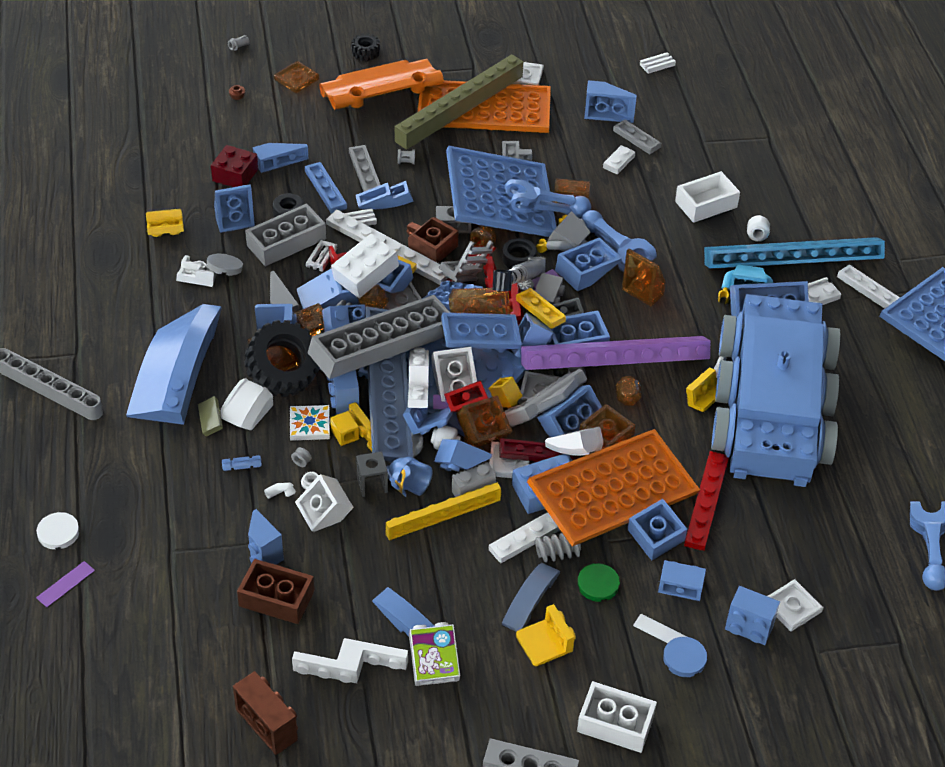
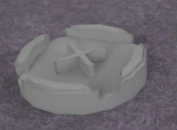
[207,254,243,276]

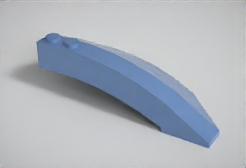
[126,304,222,425]

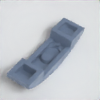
[502,563,560,632]

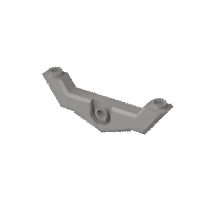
[498,367,587,429]

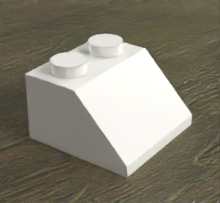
[295,474,354,532]

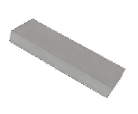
[613,119,662,155]

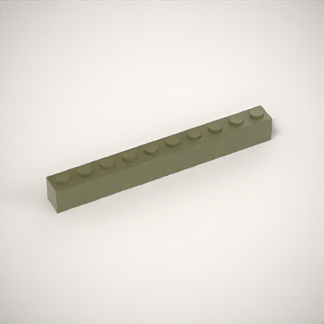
[395,54,524,150]

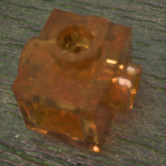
[357,284,389,309]

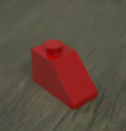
[444,380,488,413]

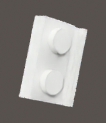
[808,277,841,305]

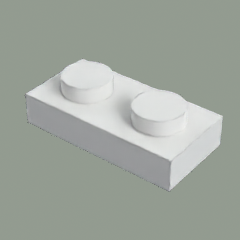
[603,145,635,174]

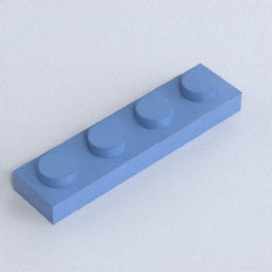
[305,162,347,213]

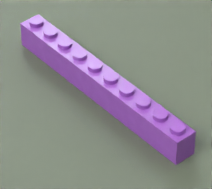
[521,336,710,370]

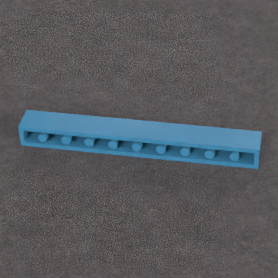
[704,237,885,268]

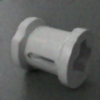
[398,149,415,165]

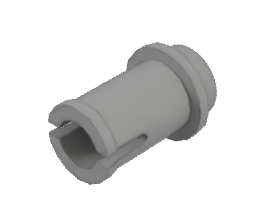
[228,35,249,51]

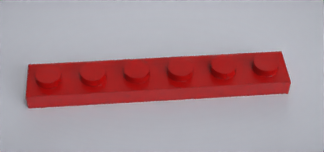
[684,451,729,551]

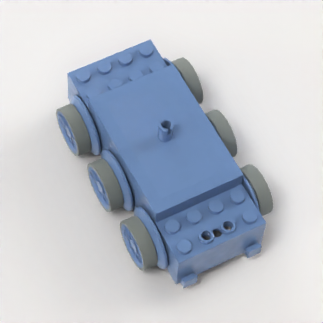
[711,294,840,487]

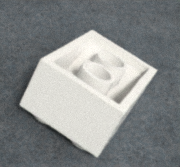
[431,347,477,402]

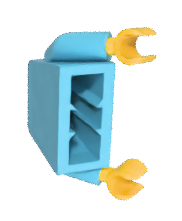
[718,265,773,304]

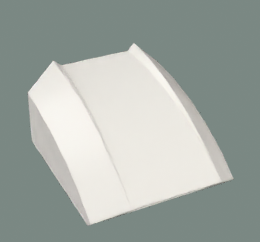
[220,378,273,430]
[545,427,603,456]

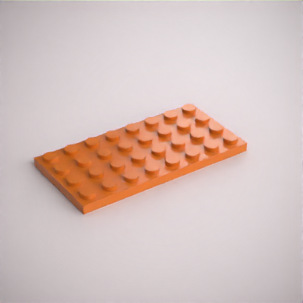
[418,80,551,133]
[527,429,700,547]

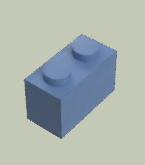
[658,560,706,601]

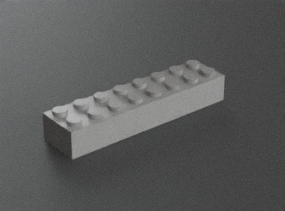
[308,295,450,379]

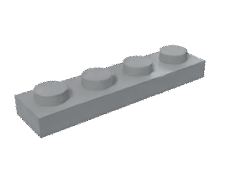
[349,145,380,192]

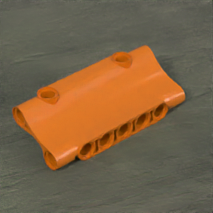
[319,59,444,110]

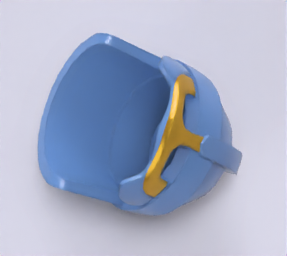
[386,456,433,497]

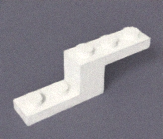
[408,347,429,408]
[292,638,408,683]

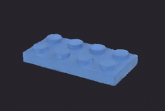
[441,313,522,349]

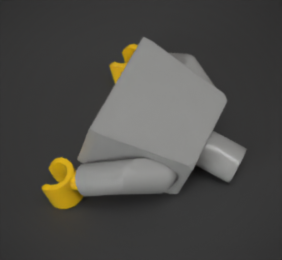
[536,211,590,253]

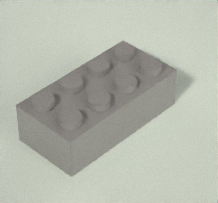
[245,204,326,266]

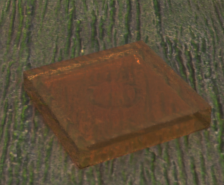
[274,61,320,93]

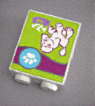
[409,622,460,686]

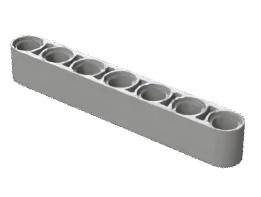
[0,348,103,420]

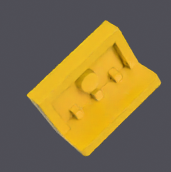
[146,209,184,237]
[686,367,717,412]

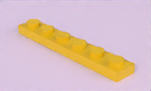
[386,482,501,540]

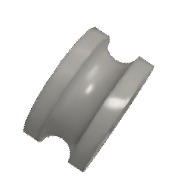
[291,447,312,467]

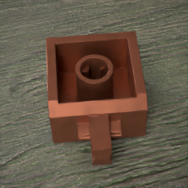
[407,217,459,263]

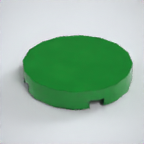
[577,564,620,602]

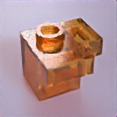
[294,303,324,336]

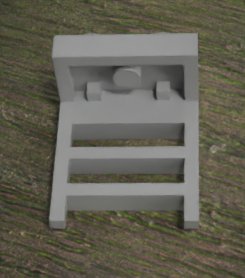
[439,241,493,282]

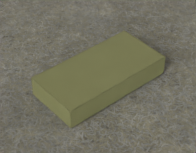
[198,396,223,437]

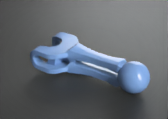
[505,179,591,218]
[581,210,657,276]
[910,501,945,591]

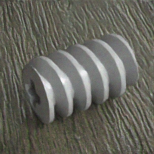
[535,533,581,563]

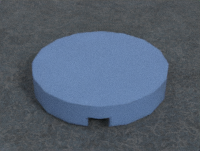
[663,637,707,677]

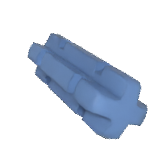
[222,455,262,471]

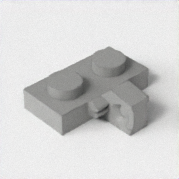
[502,141,532,161]

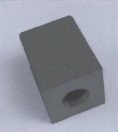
[356,451,388,497]

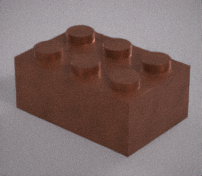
[237,559,315,624]
[233,671,298,755]

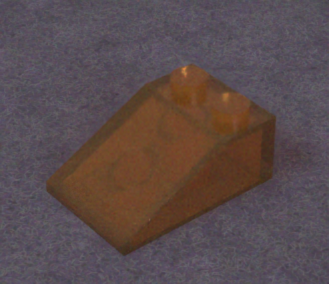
[622,249,666,306]
[448,288,511,314]

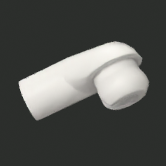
[264,483,296,499]

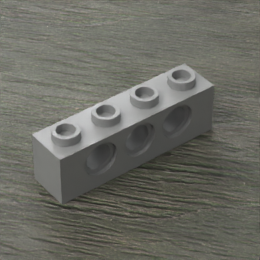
[483,738,579,767]

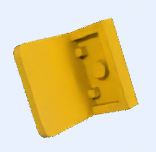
[516,604,576,666]

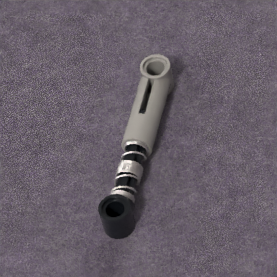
[492,257,546,291]

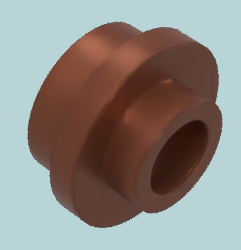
[229,85,245,100]

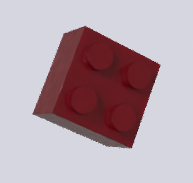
[211,145,258,187]

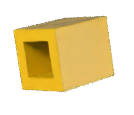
[488,377,523,408]
[330,411,359,446]

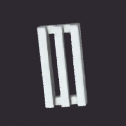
[640,52,676,74]
[344,209,377,226]
[306,240,337,272]

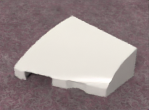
[176,255,216,287]

